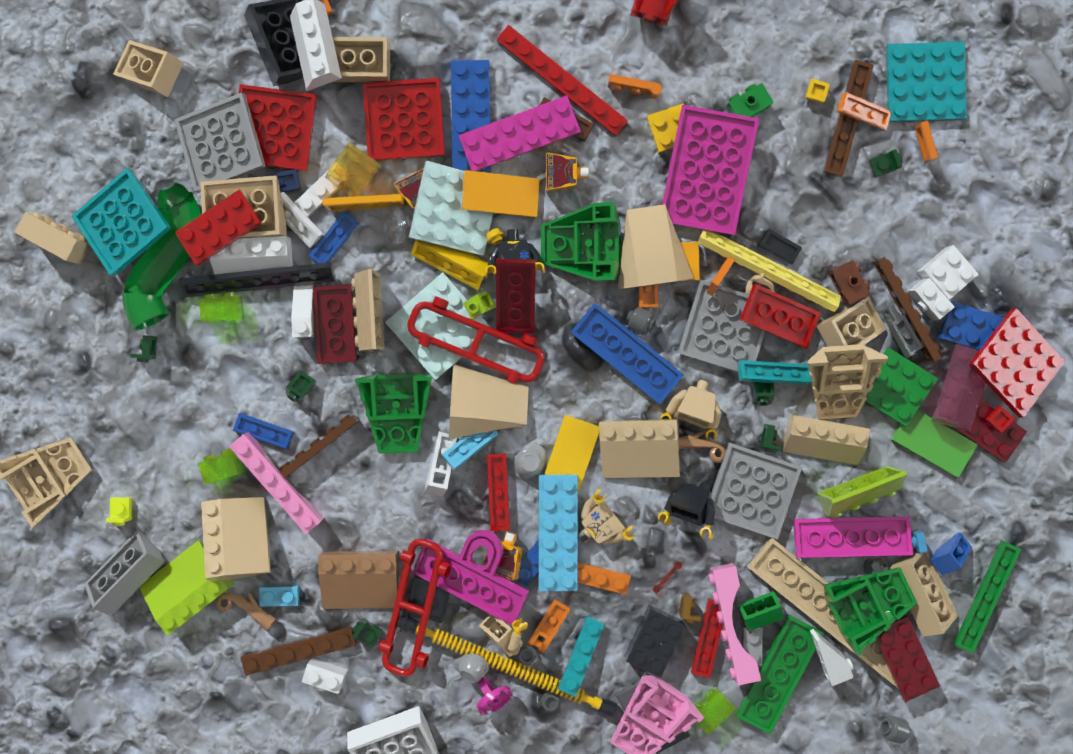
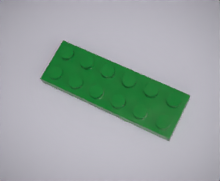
[735,614,824,735]

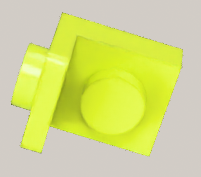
[106,497,132,526]

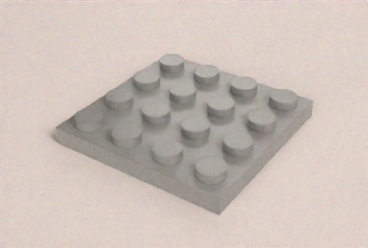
[174,92,266,193]
[677,280,765,372]
[711,442,802,540]

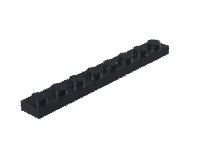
[178,262,336,298]

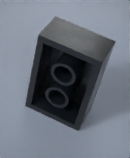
[624,604,686,678]

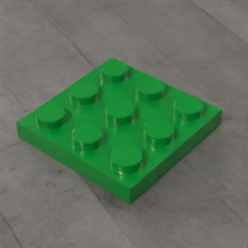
[865,347,938,427]

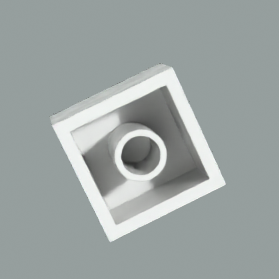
[916,245,979,300]

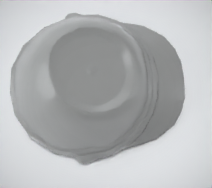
[514,443,547,479]
[454,654,489,683]

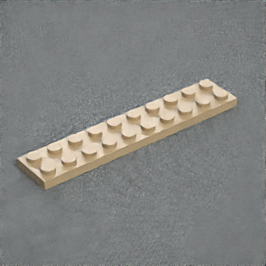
[747,537,896,686]

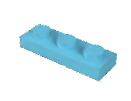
[442,430,498,471]

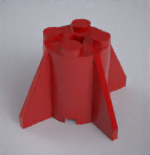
[630,0,679,26]

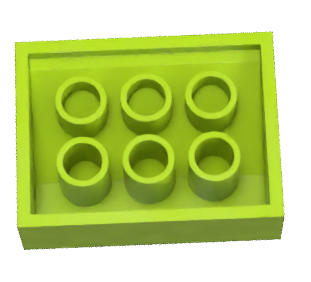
[816,466,907,518]
[139,539,234,636]

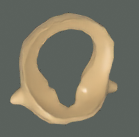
[745,273,775,294]

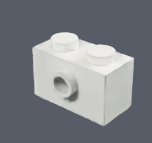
[907,278,954,321]
[302,658,348,694]

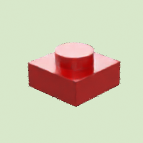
[985,405,1015,433]

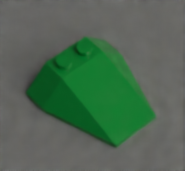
[541,202,621,281]

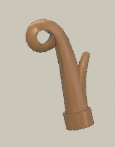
[679,431,726,463]
[216,592,277,632]

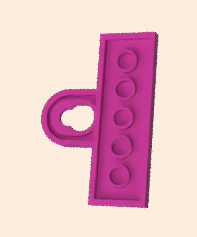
[412,530,529,625]

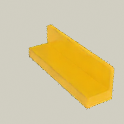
[410,240,488,290]

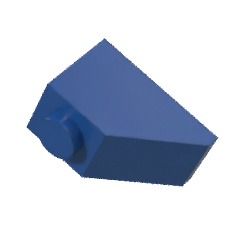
[930,532,972,575]

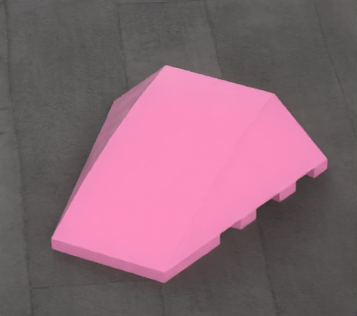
[610,675,704,754]

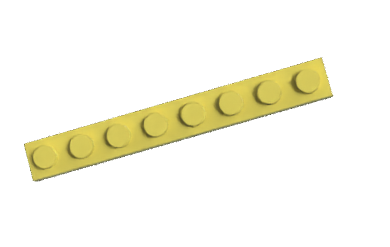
[697,229,841,312]

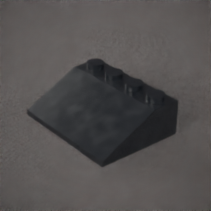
[244,0,304,87]

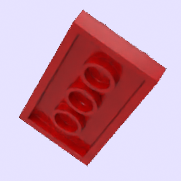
[175,189,262,266]
[739,284,821,348]

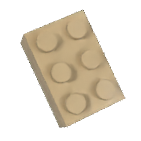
[332,37,390,82]
[14,212,91,264]

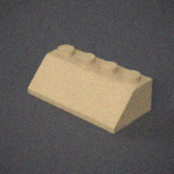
[782,414,870,465]
[890,551,958,637]

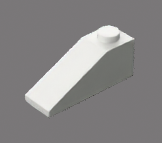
[291,284,316,338]
[424,432,457,496]
[810,629,854,686]

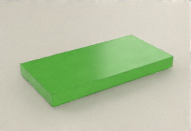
[891,410,978,478]

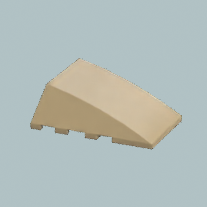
[618,204,694,289]
[808,344,888,419]
[449,364,529,439]
[0,438,92,528]

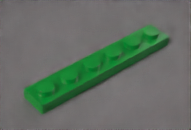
[953,540,1021,653]

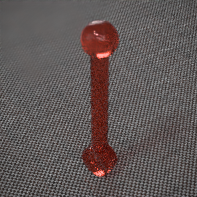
[653,561,682,593]

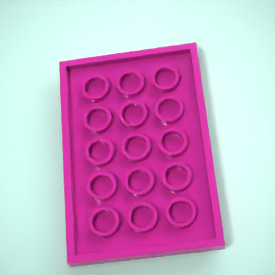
[662,105,760,235]

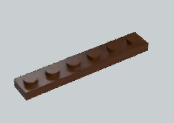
[823,60,874,177]
[872,257,941,362]
[261,414,360,492]
[240,626,357,676]

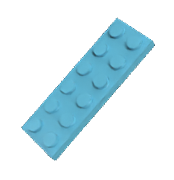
[538,474,578,591]

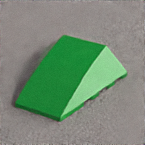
[355,373,432,454]
[824,568,917,656]

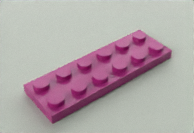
[459,95,581,171]
[793,516,913,558]

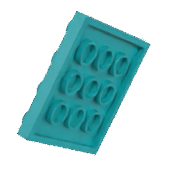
[886,42,967,122]
[72,168,171,277]

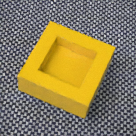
[804,79,830,104]

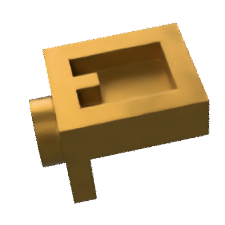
[679,592,701,623]

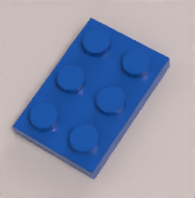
[939,302,1004,350]

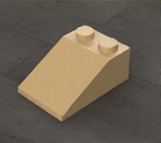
[113,40,183,98]
[817,296,886,347]

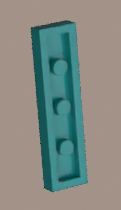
[737,360,812,385]
[557,616,605,697]

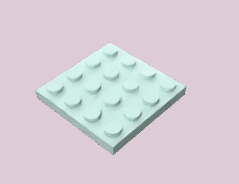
[409,161,493,256]
[385,272,490,380]

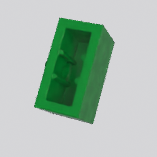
[726,83,774,117]
[738,591,784,632]

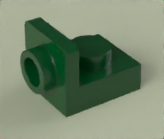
[869,149,903,178]
[130,335,157,363]
[286,370,316,404]
[752,382,775,406]
[760,423,783,453]
[352,618,383,648]

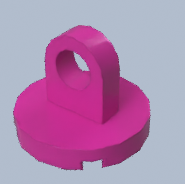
[476,676,513,715]

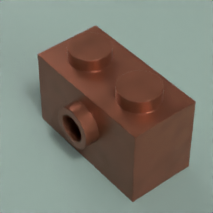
[828,260,870,306]

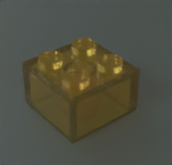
[325,142,381,197]

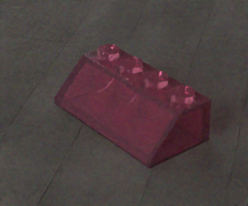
[931,344,986,432]

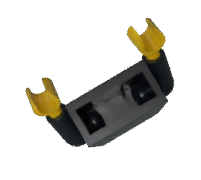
[485,229,545,278]
[658,482,716,540]

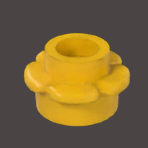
[486,228,504,245]

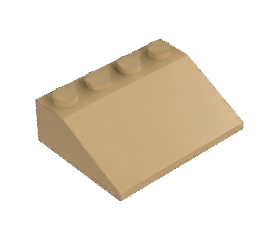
[200,176,287,239]
[352,269,384,351]
[599,419,680,478]
[201,497,271,583]

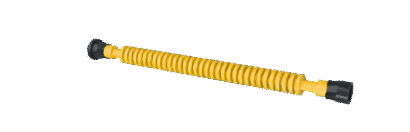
[397,613,617,718]

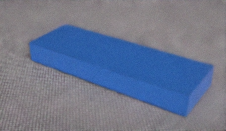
[308,211,360,263]
[233,412,294,450]

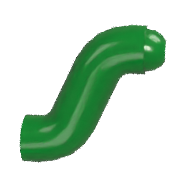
[122,183,201,331]

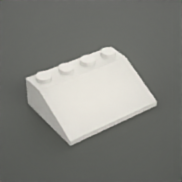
[347,706,439,754]

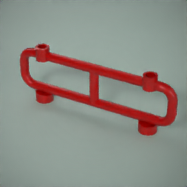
[407,296,545,384]
[378,538,451,677]

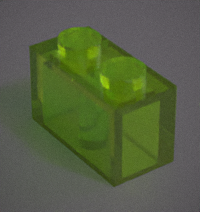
[199,292,244,323]
[197,448,246,485]
[695,686,736,735]

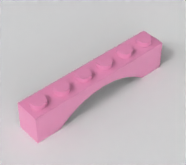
[229,431,324,534]
[708,563,761,686]

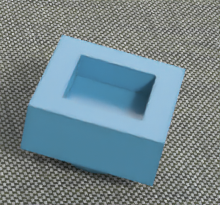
[911,530,928,553]

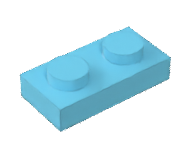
[259,585,299,607]

